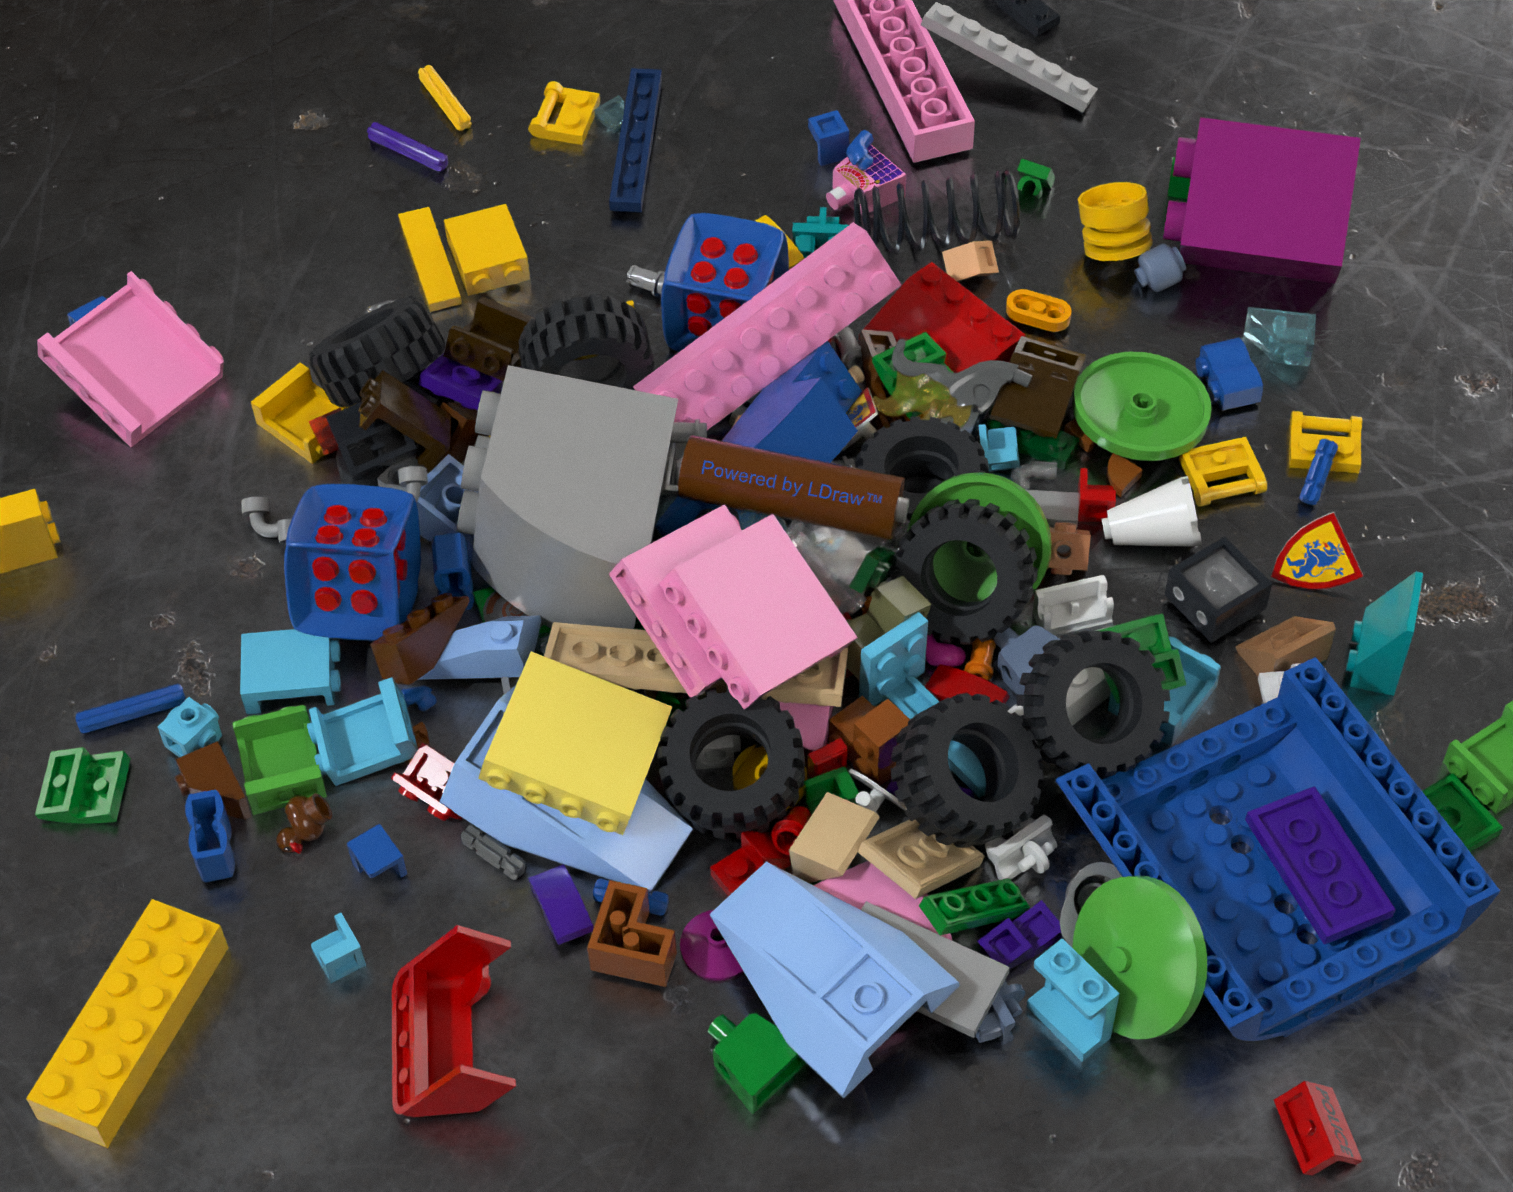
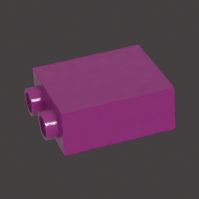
[1163,117,1361,284]

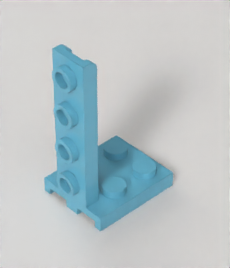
[859,612,986,798]

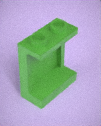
[1443,701,1513,814]
[232,705,327,815]

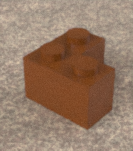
[828,695,910,786]
[587,880,677,987]

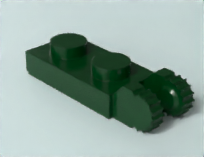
[980,405,1080,470]
[849,546,895,594]

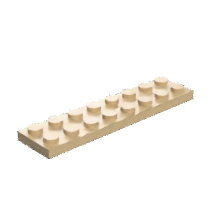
[544,622,848,707]

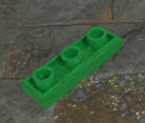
[919,878,1030,936]

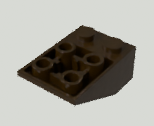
[990,336,1086,438]

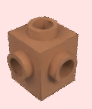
[1048,522,1091,575]

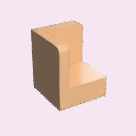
[942,240,999,282]

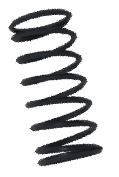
[854,169,1020,254]

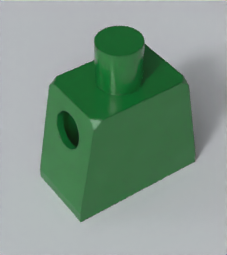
[708,1013,806,1114]

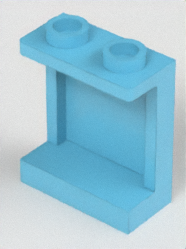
[240,629,341,714]
[1108,637,1221,746]
[307,677,418,786]
[1026,939,1120,1062]

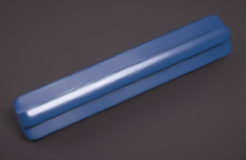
[76,683,186,733]

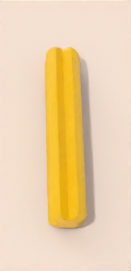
[418,65,472,131]

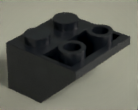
[326,402,418,481]

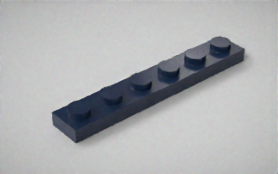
[609,68,662,212]

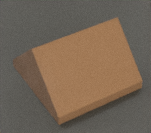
[1236,616,1336,677]

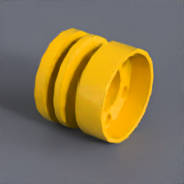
[1078,182,1153,261]

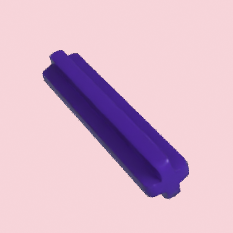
[367,122,449,172]

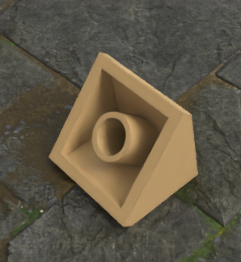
[789,792,880,883]

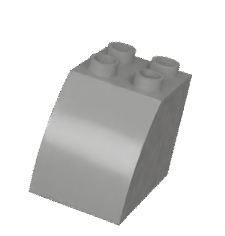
[457,365,678,629]

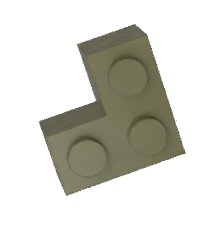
[846,576,932,680]

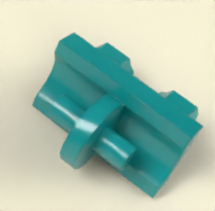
[792,207,849,258]

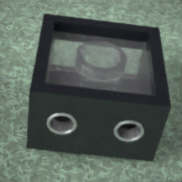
[1165,536,1273,643]

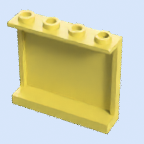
[478,651,672,835]

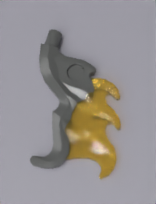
[873,339,1033,428]

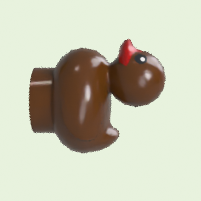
[276,793,332,854]

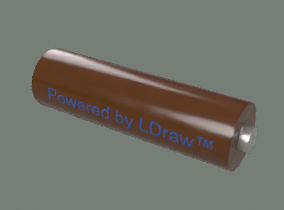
[678,435,909,540]

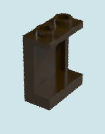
[443,297,536,381]
[358,370,451,473]

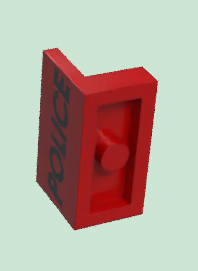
[1274,1081,1363,1176]

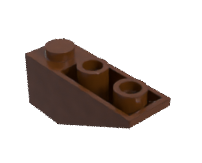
[370,593,470,685]

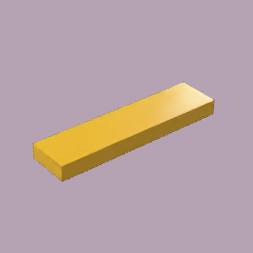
[398,207,462,312]

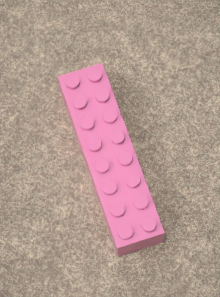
[833,0,975,163]
[633,222,901,430]

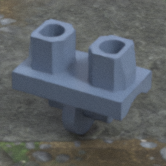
[975,980,1026,1045]

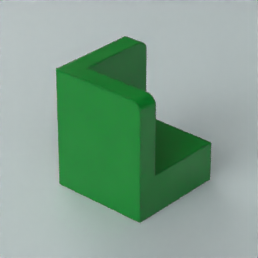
[803,766,859,816]

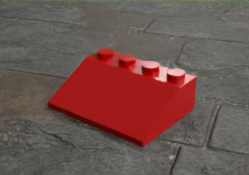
[859,262,1026,373]

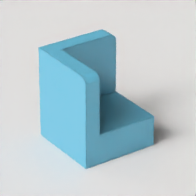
[979,424,1020,472]
[311,912,366,983]

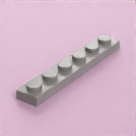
[921,2,1098,113]

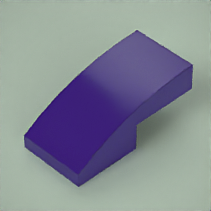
[528,864,594,945]
[978,900,1063,969]

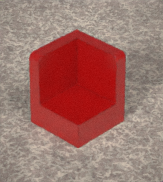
[1078,468,1116,522]

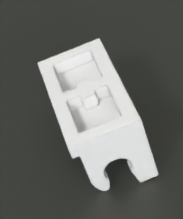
[1032,575,1114,638]

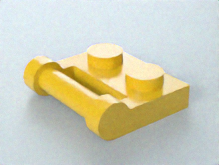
[528,81,600,145]
[1289,411,1362,474]
[1179,437,1267,507]

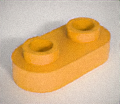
[1006,289,1072,332]

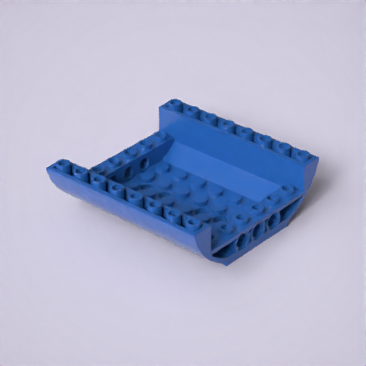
[1055,657,1500,1041]

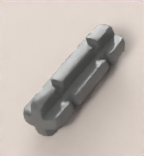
[461,824,527,880]

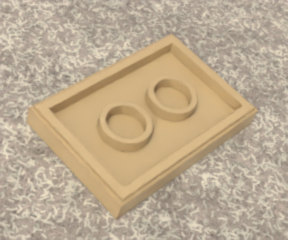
[858,819,985,899]

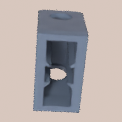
[994,626,1060,697]

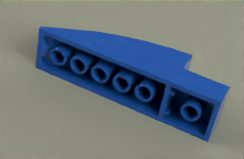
[654,341,862,537]

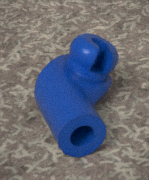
[846,130,874,171]

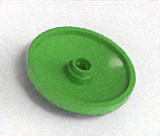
[1072,352,1211,461]
[907,472,1052,602]
[1072,875,1207,1039]

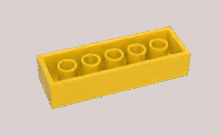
[26,899,229,1148]

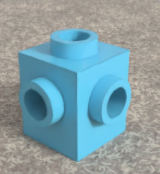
[157,697,222,757]

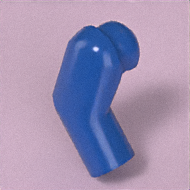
[401,685,437,712]

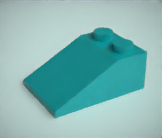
[1346,572,1423,696]

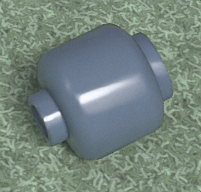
[1134,243,1186,292]

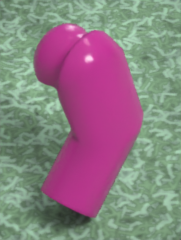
[926,634,966,667]

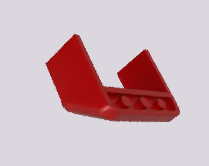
[392,925,516,1118]

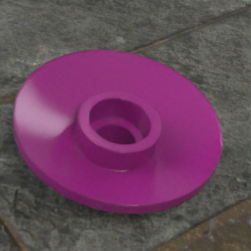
[680,910,744,981]

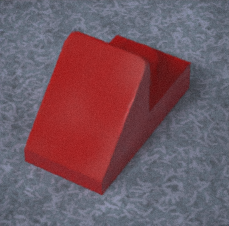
[710,831,791,897]

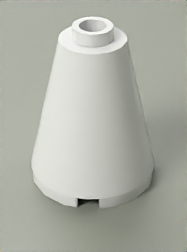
[1101,476,1202,547]

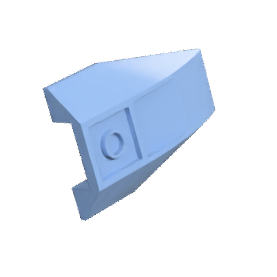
[440,685,693,894]
[710,861,960,1098]

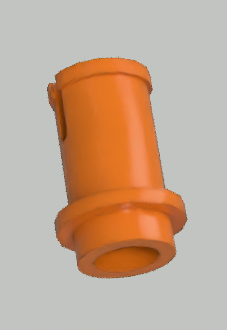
[964,638,996,681]

